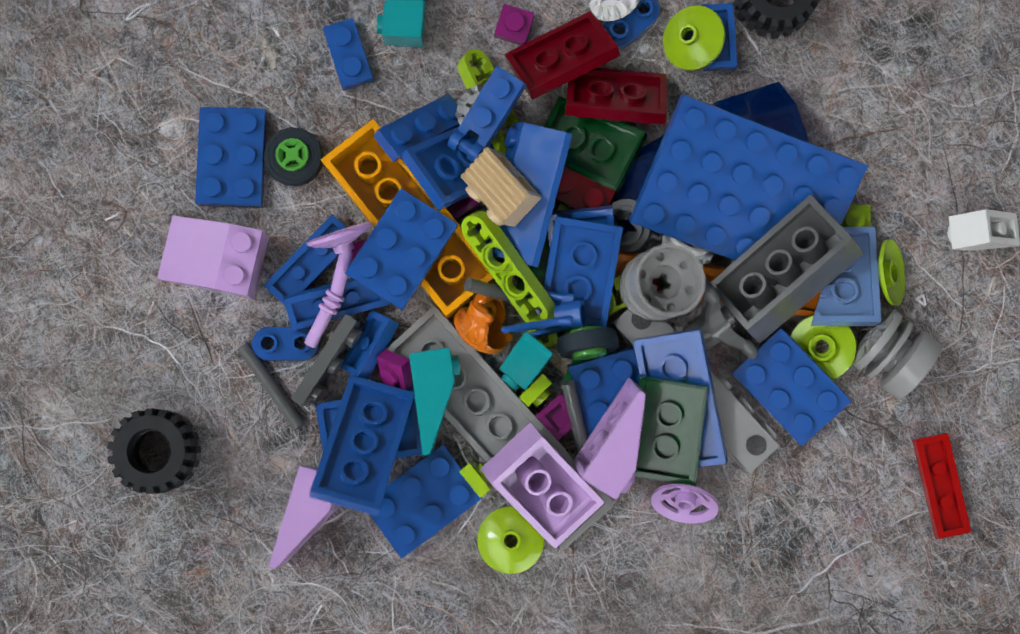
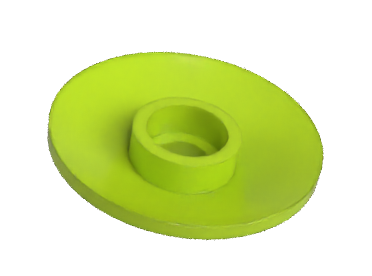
[663,5,725,71]
[878,239,905,306]
[790,315,856,379]
[477,506,544,574]

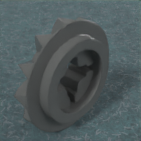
[610,199,651,252]

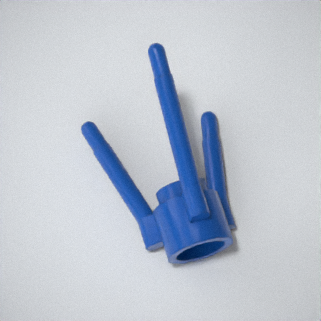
[501,291,586,338]

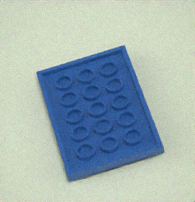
[629,93,868,260]

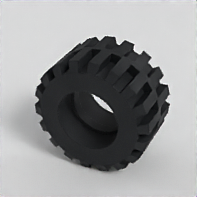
[733,0,819,39]
[107,408,201,494]

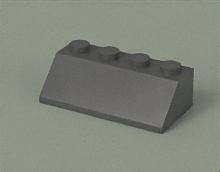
[710,195,864,343]

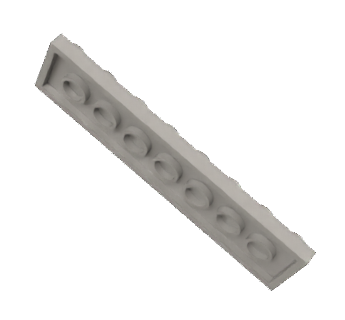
[386,306,615,549]

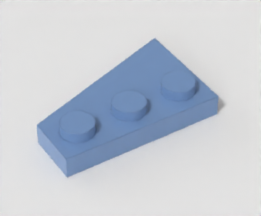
[811,227,881,326]

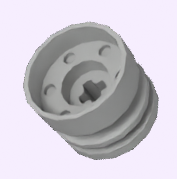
[619,244,705,322]
[851,309,943,400]

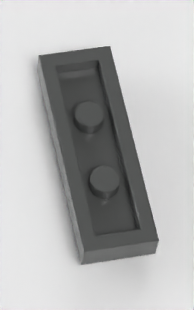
[291,314,363,406]

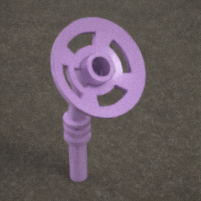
[304,221,372,348]
[651,484,719,524]

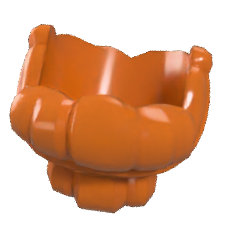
[454,294,514,354]

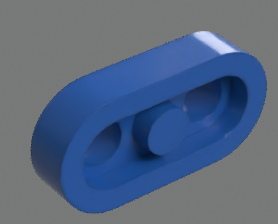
[603,0,660,50]
[252,327,320,361]

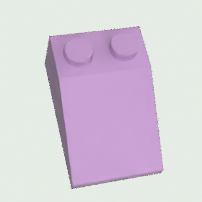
[157,215,269,300]
[573,378,646,500]
[481,422,605,549]
[268,465,339,569]

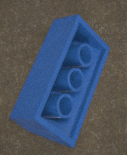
[485,122,572,267]

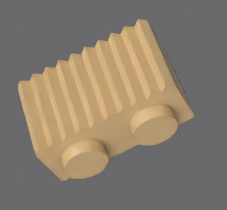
[461,147,542,227]

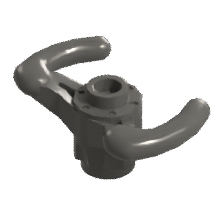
[685,278,758,359]

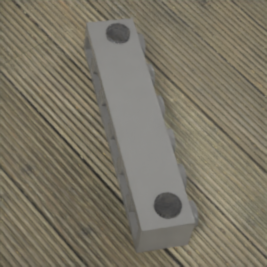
[611,309,780,474]

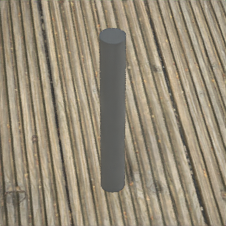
[464,278,540,310]
[238,343,305,431]
[561,380,588,452]

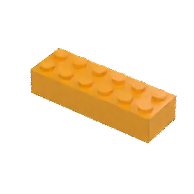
[321,119,496,320]

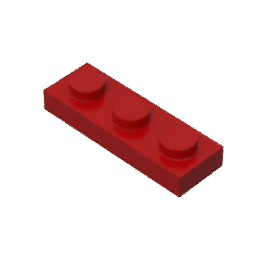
[912,433,972,539]

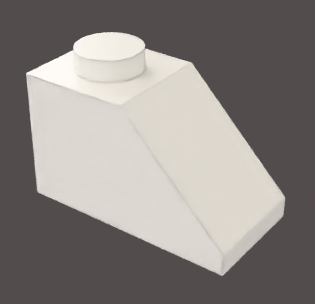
[947,209,1020,251]

